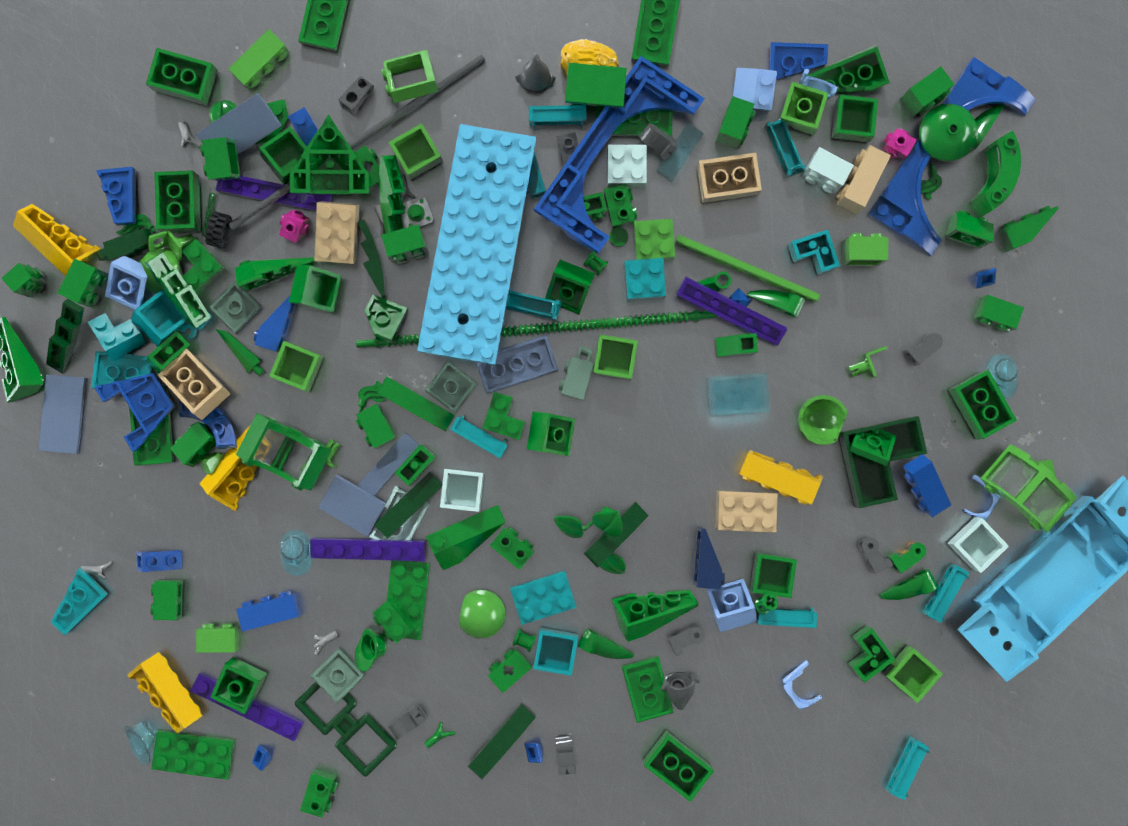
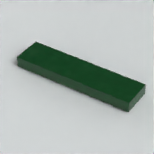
[374,471,443,539]

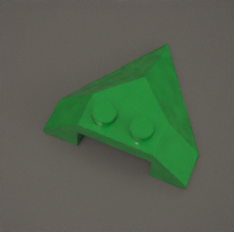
[290,114,369,194]

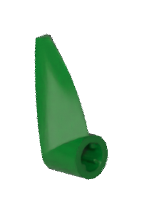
[973,104,1004,150]
[676,272,732,297]
[747,290,805,318]
[880,569,938,600]
[577,628,635,659]

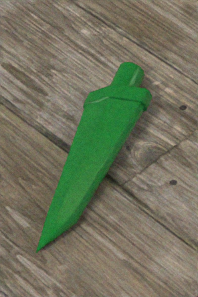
[216,329,265,377]

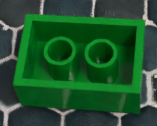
[146,48,218,106]
[154,170,201,233]
[948,370,1017,440]
[643,730,714,802]

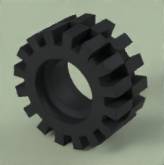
[205,211,233,249]

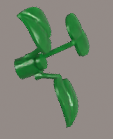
[553,507,626,574]

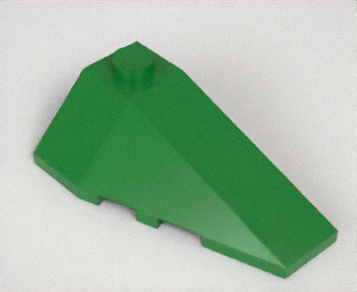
[807,45,890,92]
[235,257,318,292]
[0,317,44,403]
[426,505,506,570]
[612,590,698,642]

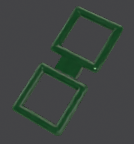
[295,682,397,777]

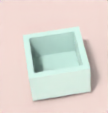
[607,145,647,188]
[802,147,854,193]
[440,469,484,512]
[947,517,1009,573]

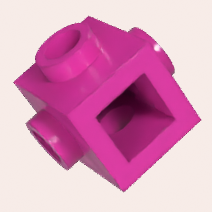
[883,129,916,160]
[279,210,309,243]

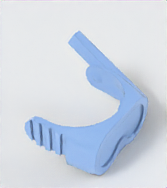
[799,69,838,99]
[964,475,1000,521]
[783,660,822,710]

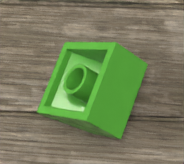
[780,82,829,135]

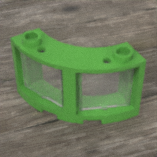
[980,444,1077,533]

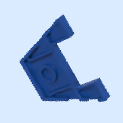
[94,373,175,452]

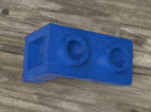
[136,550,182,572]

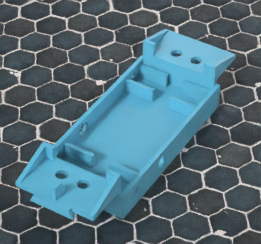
[957,476,1128,682]

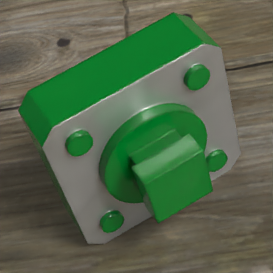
[401,196,434,228]

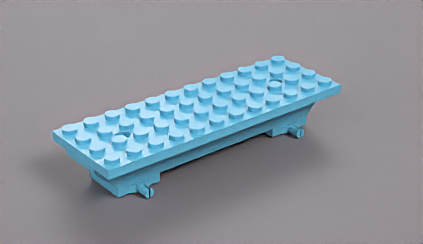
[417,124,536,365]

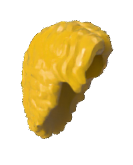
[560,39,619,74]

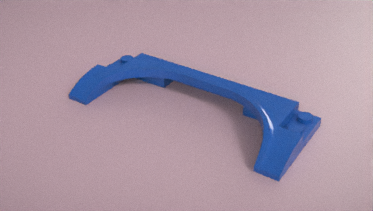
[534,56,705,253]
[868,57,1036,256]

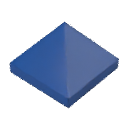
[976,268,997,288]
[729,288,752,307]
[524,743,543,763]
[252,745,272,771]

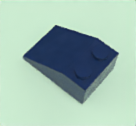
[693,527,725,589]

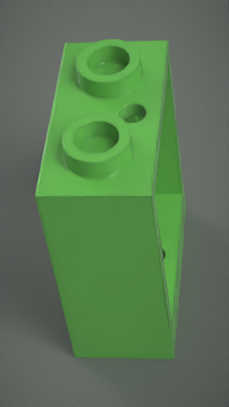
[381,50,438,103]

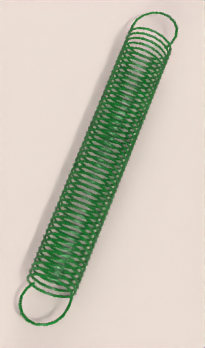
[201,187,217,242]

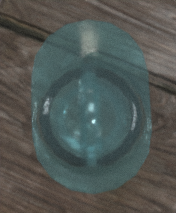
[987,354,1018,399]
[279,530,312,576]
[124,721,155,765]

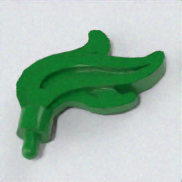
[921,164,942,200]
[116,214,156,236]
[358,381,386,412]

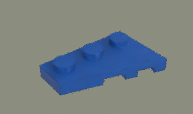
[769,42,828,80]
[96,167,136,226]

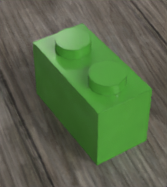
[196,623,240,653]

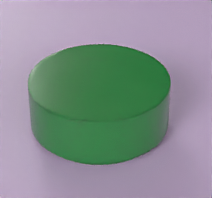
[609,227,629,247]

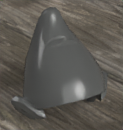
[515,54,556,91]
[660,673,700,710]

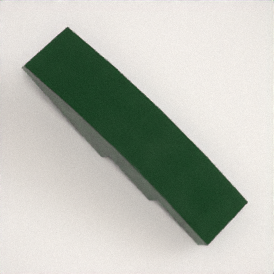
[358,219,387,299]
[46,299,84,374]
[584,502,649,568]
[467,705,536,779]

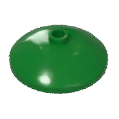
[919,104,978,162]

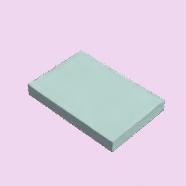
[369,486,430,540]

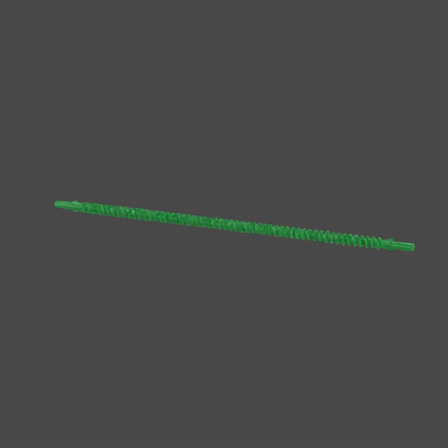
[356,310,718,348]

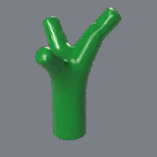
[424,723,455,748]

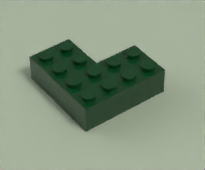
[839,416,928,508]

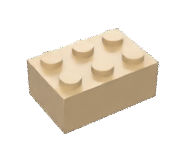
[836,145,891,214]
[697,153,762,203]
[315,201,360,264]
[158,348,231,420]
[715,491,778,532]

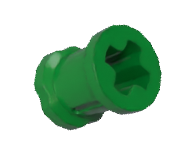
[583,251,608,276]
[754,593,778,614]
[512,629,536,652]

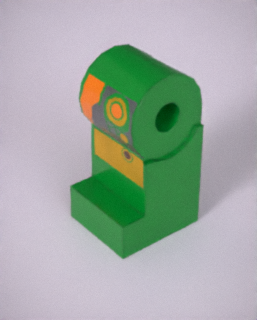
[886,542,926,574]

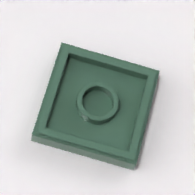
[208,281,263,335]
[425,360,478,414]
[310,648,365,704]

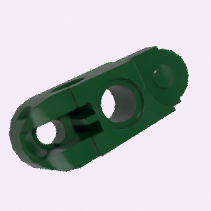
[96,229,152,261]

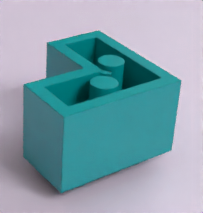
[788,230,840,275]
[88,313,146,361]

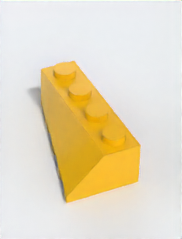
[13,204,101,276]
[199,426,272,511]
[739,450,824,505]
[127,652,202,733]

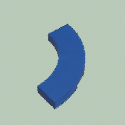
[179,399,237,450]

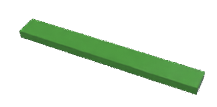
[675,235,821,303]

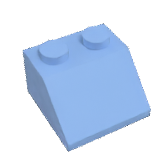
[733,68,777,111]
[105,256,147,310]
[707,579,757,632]

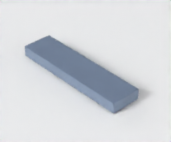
[357,433,419,496]

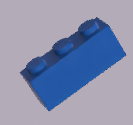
[903,454,951,517]
[236,591,302,632]

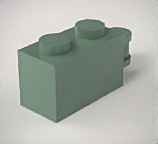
[559,346,594,401]

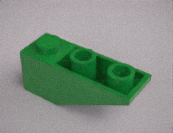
[999,205,1059,252]

